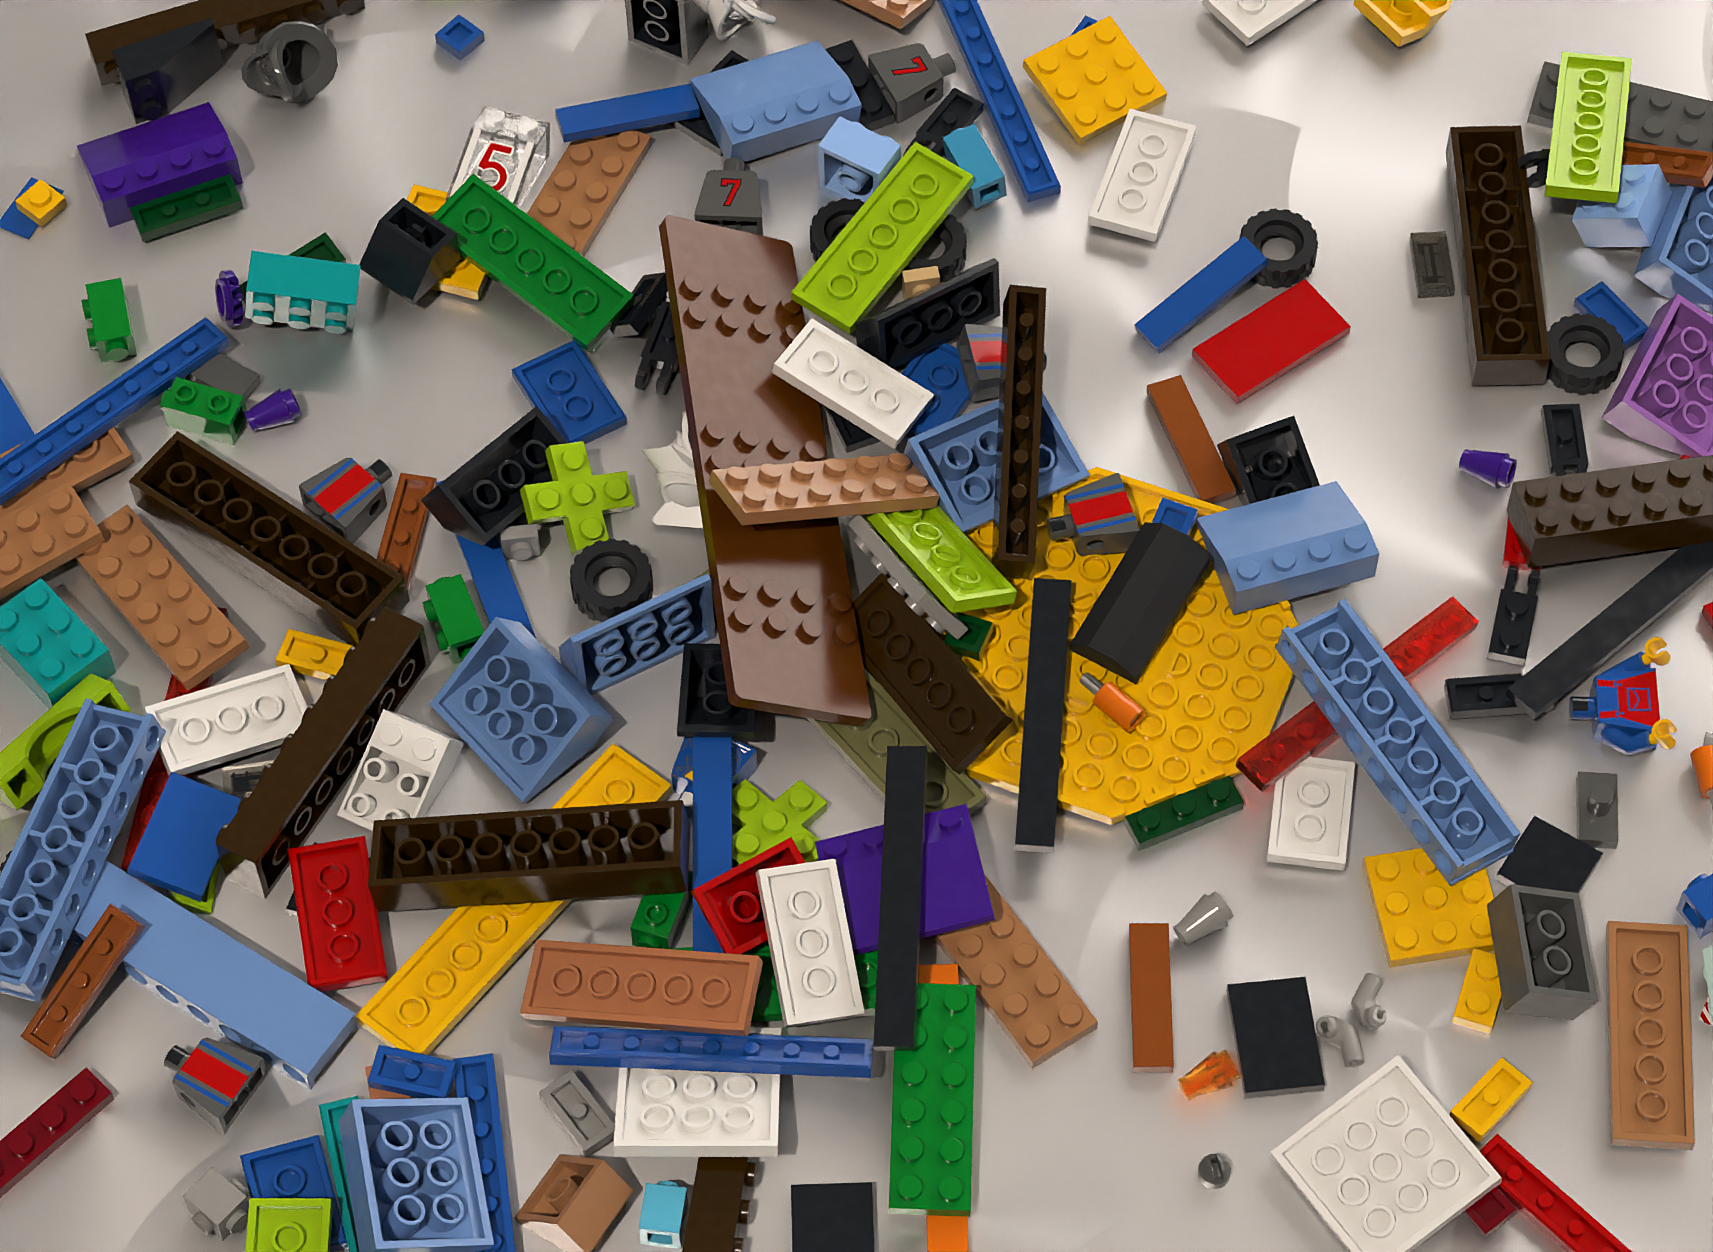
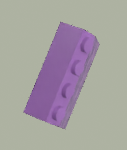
[1601,293,1713,458]

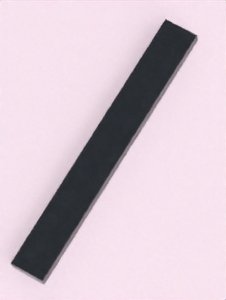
[1505,542,1713,720]
[1015,578,1072,853]
[873,746,928,1051]

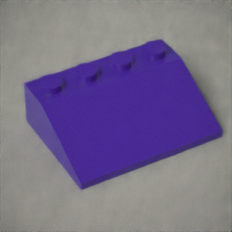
[77,102,243,228]
[815,804,995,955]

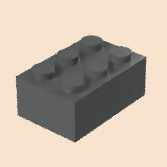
[1487,884,1598,1021]

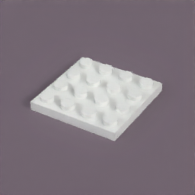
[613,1028,782,1157]
[1270,1055,1502,1252]

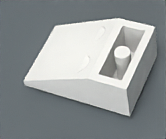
[337,709,464,831]

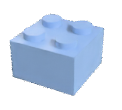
[818,116,901,202]
[1572,164,1672,247]

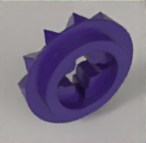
[215,270,244,328]

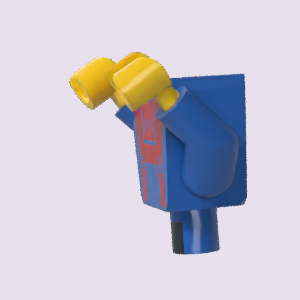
[1569,637,1677,755]

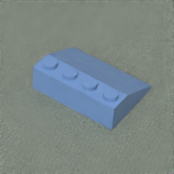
[689,40,862,162]
[1633,177,1713,313]
[904,391,1090,533]
[1196,481,1379,615]
[559,573,716,695]
[430,617,614,803]
[338,1097,494,1252]

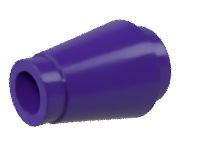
[245,388,302,432]
[1459,449,1517,489]

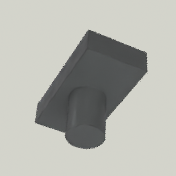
[1576,771,1618,849]

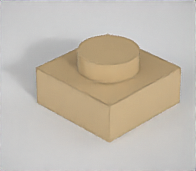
[902,266,940,300]

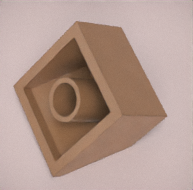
[514,1154,634,1252]

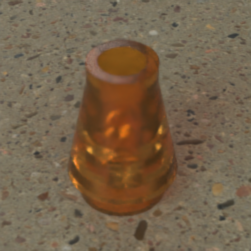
[1177,1050,1240,1101]

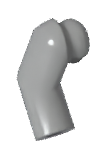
[1351,973,1387,1030]
[1316,1015,1364,1068]

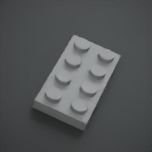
[848,515,968,640]

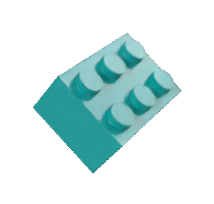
[245,251,361,334]
[0,578,116,709]

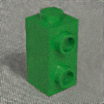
[81,278,137,362]
[160,377,247,445]
[422,574,484,665]
[630,870,693,949]

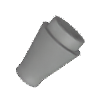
[1173,891,1233,946]

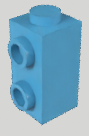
[943,124,1007,209]

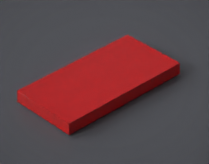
[1192,279,1351,404]
[288,836,388,992]

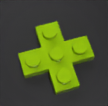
[520,441,635,555]
[732,779,828,868]

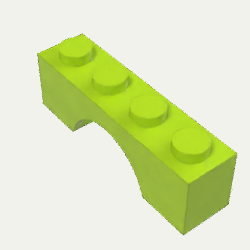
[0,673,131,810]

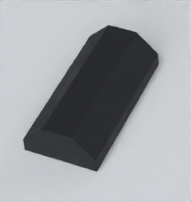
[1070,522,1211,684]

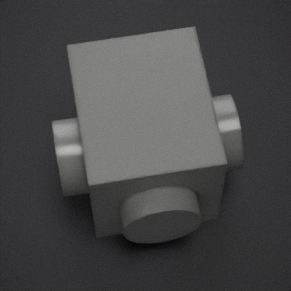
[183,1167,250,1241]

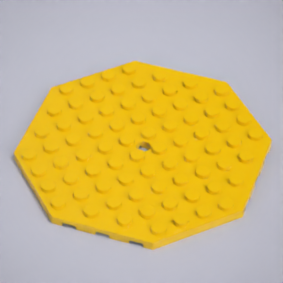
[923,467,1300,825]

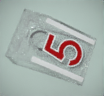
[446,106,550,208]

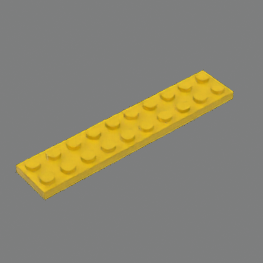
[355,743,672,1055]

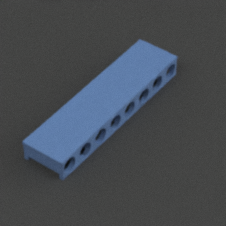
[1275,598,1521,886]
[0,698,166,1003]
[69,860,358,1090]

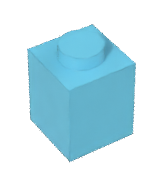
[639,1181,688,1249]

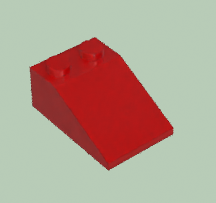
[691,837,805,954]

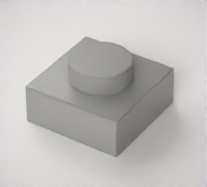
[500,524,541,560]

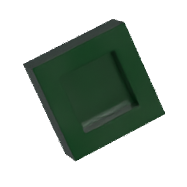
[945,613,993,661]

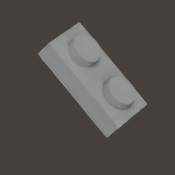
[539,1070,615,1157]

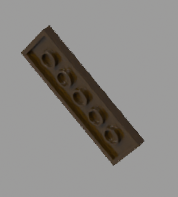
[853,573,1013,775]

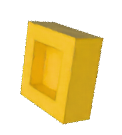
[15,179,67,227]

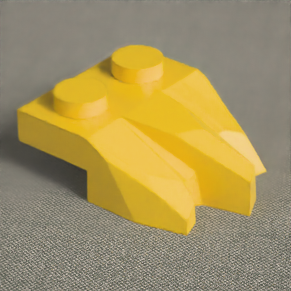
[1353,0,1452,47]

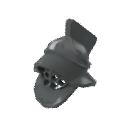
[241,21,338,103]

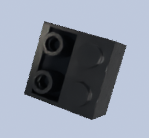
[359,198,461,305]

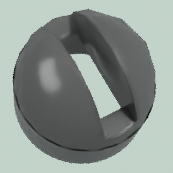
[1198,1153,1231,1189]

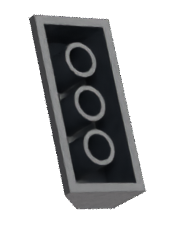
[855,258,1000,368]
[421,406,567,546]

